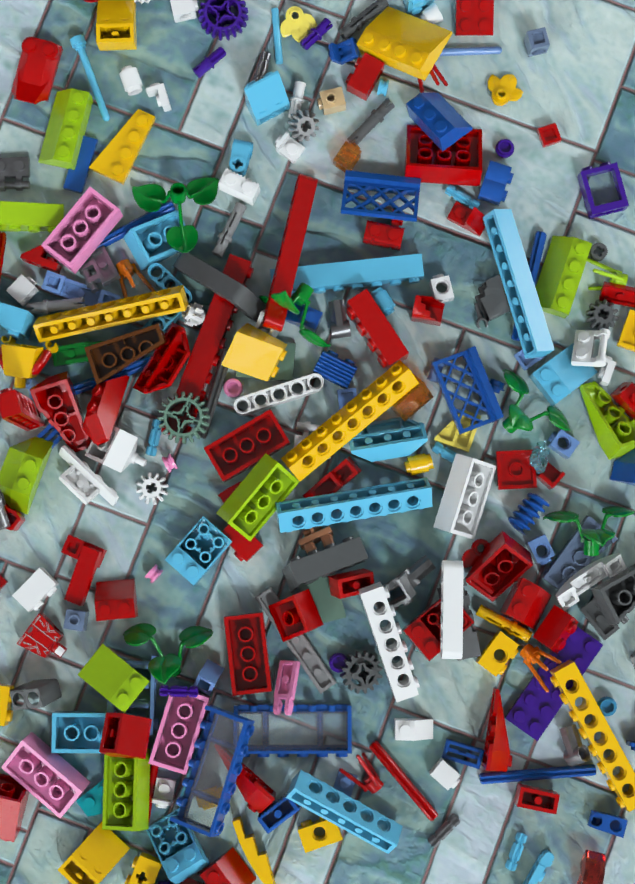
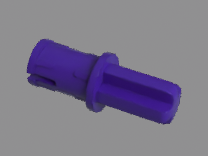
[300,18,333,50]
[192,47,226,79]

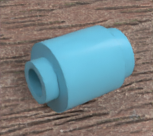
[370,287,396,317]

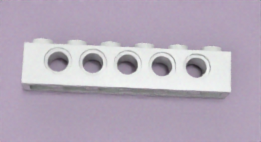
[358,582,420,702]

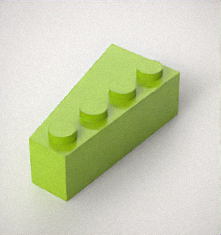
[0,201,64,233]

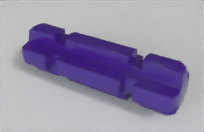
[159,685,198,697]

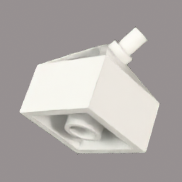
[84,426,147,473]

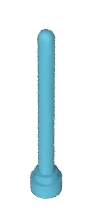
[70,35,110,121]

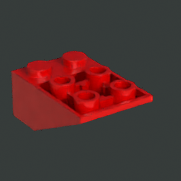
[402,598,474,661]

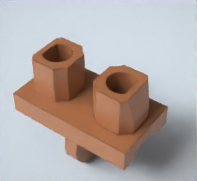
[298,526,334,553]

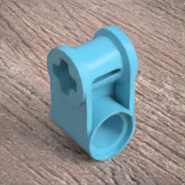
[229,139,253,177]

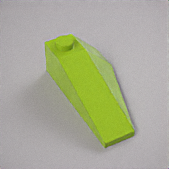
[579,381,635,460]

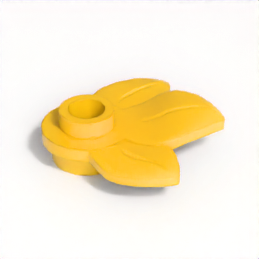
[487,74,523,106]

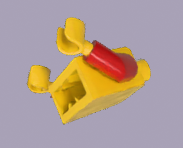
[0,335,59,388]

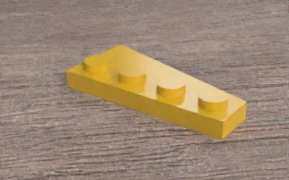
[89,109,156,185]

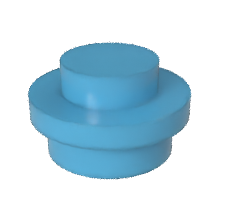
[597,696,617,716]

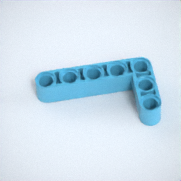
[137,263,194,361]

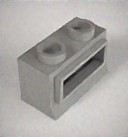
[374,573,417,611]

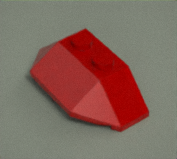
[133,322,191,394]
[82,375,129,446]

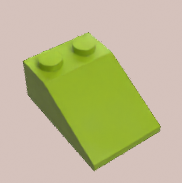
[77,643,150,713]

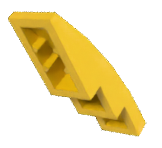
[232,816,276,884]

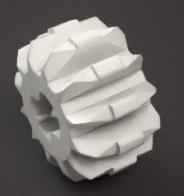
[136,472,169,505]

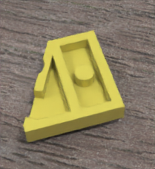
[434,410,481,452]

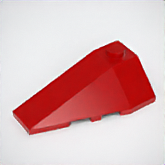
[30,371,91,452]
[482,688,512,772]

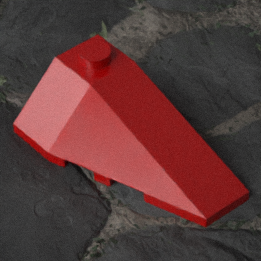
[215,744,276,814]

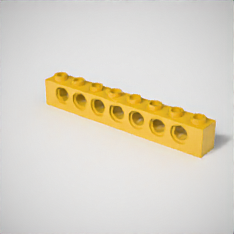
[33,285,188,343]
[281,360,419,481]
[550,659,635,812]

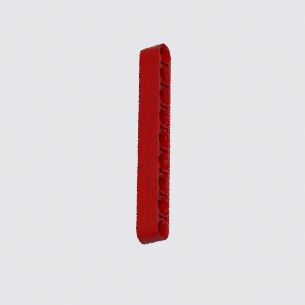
[262,173,318,332]

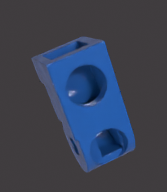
[587,810,628,838]

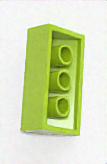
[38,88,93,170]
[535,236,592,319]
[216,453,299,541]
[102,749,150,832]

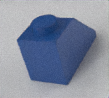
[285,303,323,334]

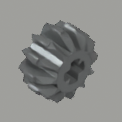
[586,299,619,330]

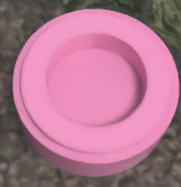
[223,378,243,398]

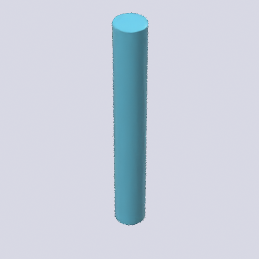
[271,8,283,64]

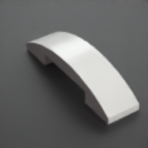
[555,553,627,611]

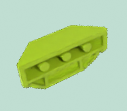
[0,436,53,515]

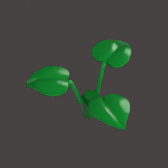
[132,177,219,253]
[259,283,331,347]
[502,369,571,433]
[543,506,635,556]
[123,623,214,684]

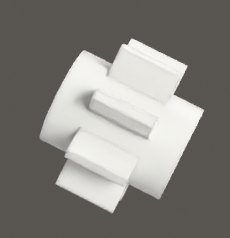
[182,302,206,327]

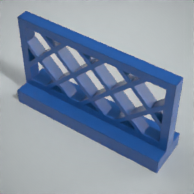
[341,170,421,222]
[431,346,504,434]

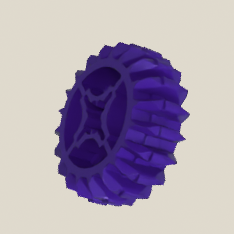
[198,0,249,41]

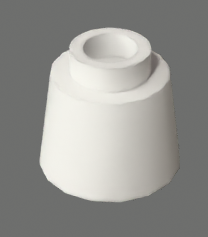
[420,2,444,24]

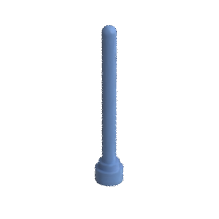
[440,46,502,56]

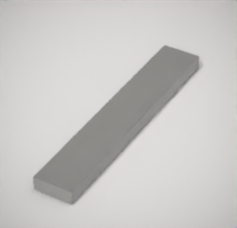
[255,587,337,694]

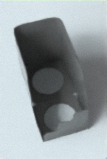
[475,274,511,322]
[9,679,62,710]

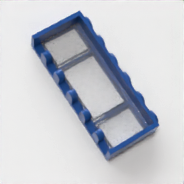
[234,704,352,757]
[170,705,255,837]

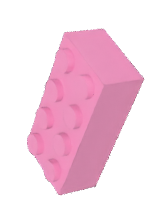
[41,187,123,274]
[148,685,211,775]

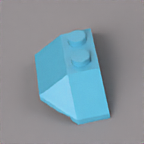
[349,417,428,462]

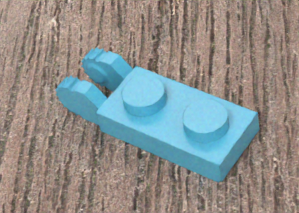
[523,849,554,884]

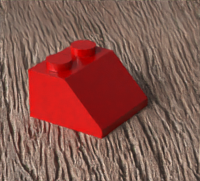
[95,578,138,621]
[268,589,324,642]
[200,847,256,884]

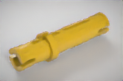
[475,604,533,643]

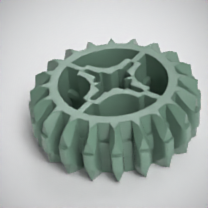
[157,392,210,444]

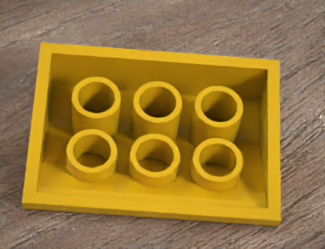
[356,6,452,81]

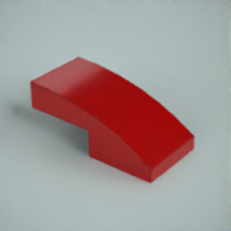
[61,535,107,568]

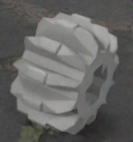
[287,109,319,142]

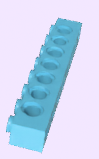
[275,477,433,533]

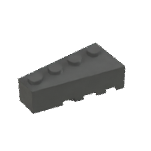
[282,536,368,592]
[591,564,635,624]
[437,579,481,661]

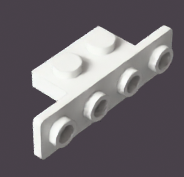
[59,445,119,506]

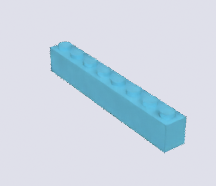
[483,209,555,359]
[270,253,424,294]

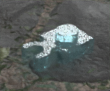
[529,440,550,474]

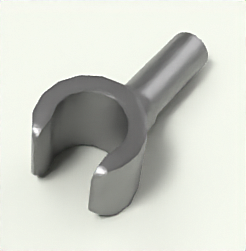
[474,303,488,329]

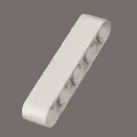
[234,373,324,416]
[440,560,464,659]

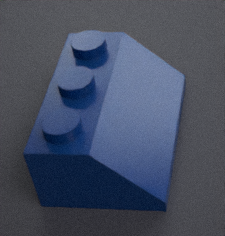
[406,93,473,151]

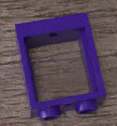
[577,162,629,219]

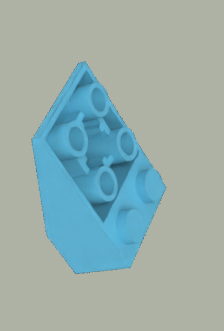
[244,70,290,126]
[165,516,233,586]
[146,808,210,884]

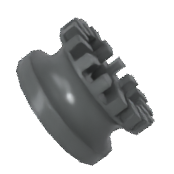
[589,243,608,261]

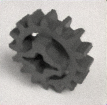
[340,651,383,694]

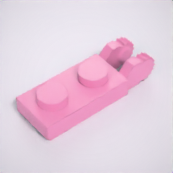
[273,660,300,715]

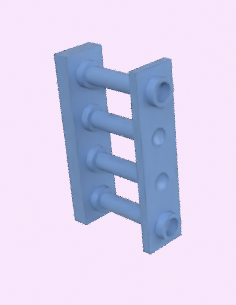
[107,654,159,735]

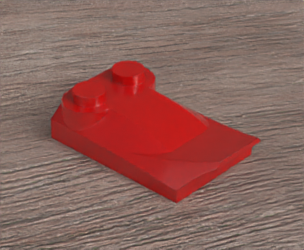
[11,37,63,104]

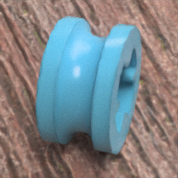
[377,78,389,97]

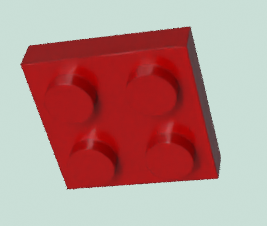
[455,0,494,36]
[495,449,537,490]

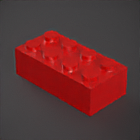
[346,288,409,370]
[204,409,290,483]
[224,612,272,696]

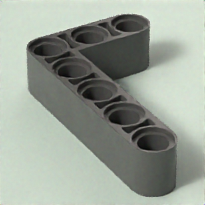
[173,252,266,322]

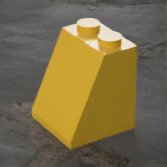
[221,323,288,381]

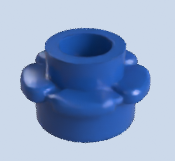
[490,378,505,394]

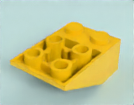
[96,0,137,51]
[58,822,130,884]

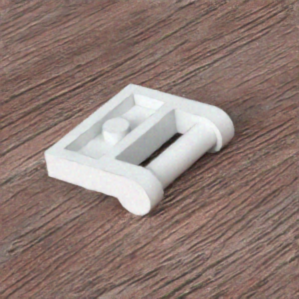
[571,328,610,367]

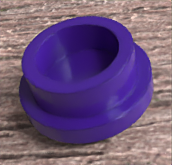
[495,139,514,158]
[329,653,348,673]

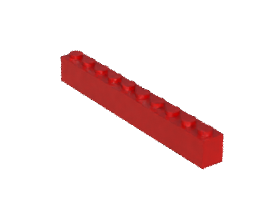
[161,254,254,440]

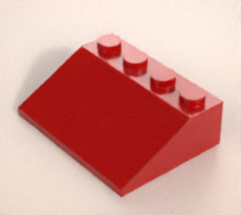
[404,125,482,186]

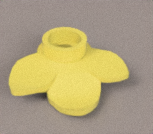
[280,6,317,43]

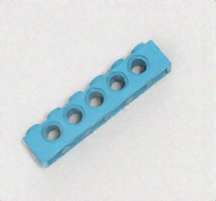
[286,770,403,854]

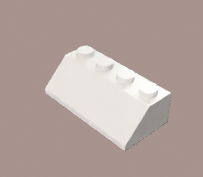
[433,453,497,539]

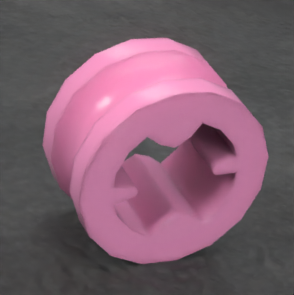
[162,453,178,473]
[145,564,163,583]

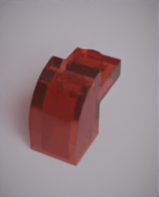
[577,850,605,884]

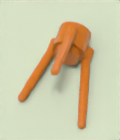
[116,259,156,298]
[520,644,561,692]

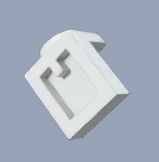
[146,83,172,112]
[275,131,305,164]
[598,355,617,386]
[151,777,177,809]

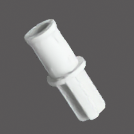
[288,81,306,120]

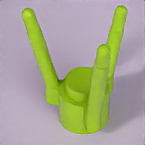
[587,258,628,290]

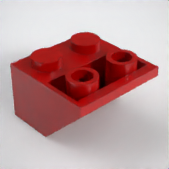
[99,712,152,759]

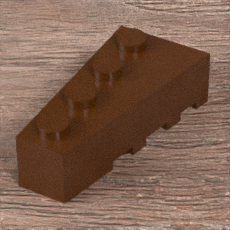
[84,323,167,385]

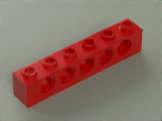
[0,388,45,431]

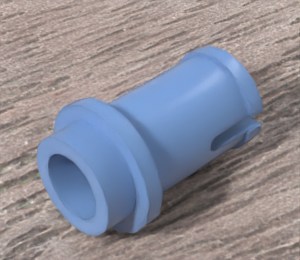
[427,358,446,383]

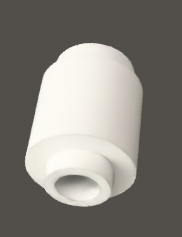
[119,65,143,96]

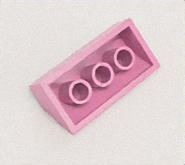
[1,732,91,819]

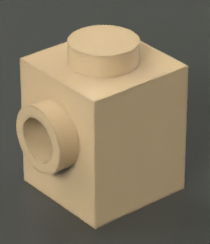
[317,86,346,115]

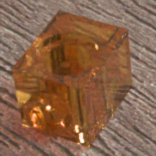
[333,141,362,172]

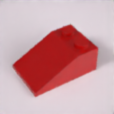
[464,531,533,602]

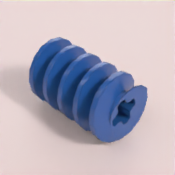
[508,493,550,536]

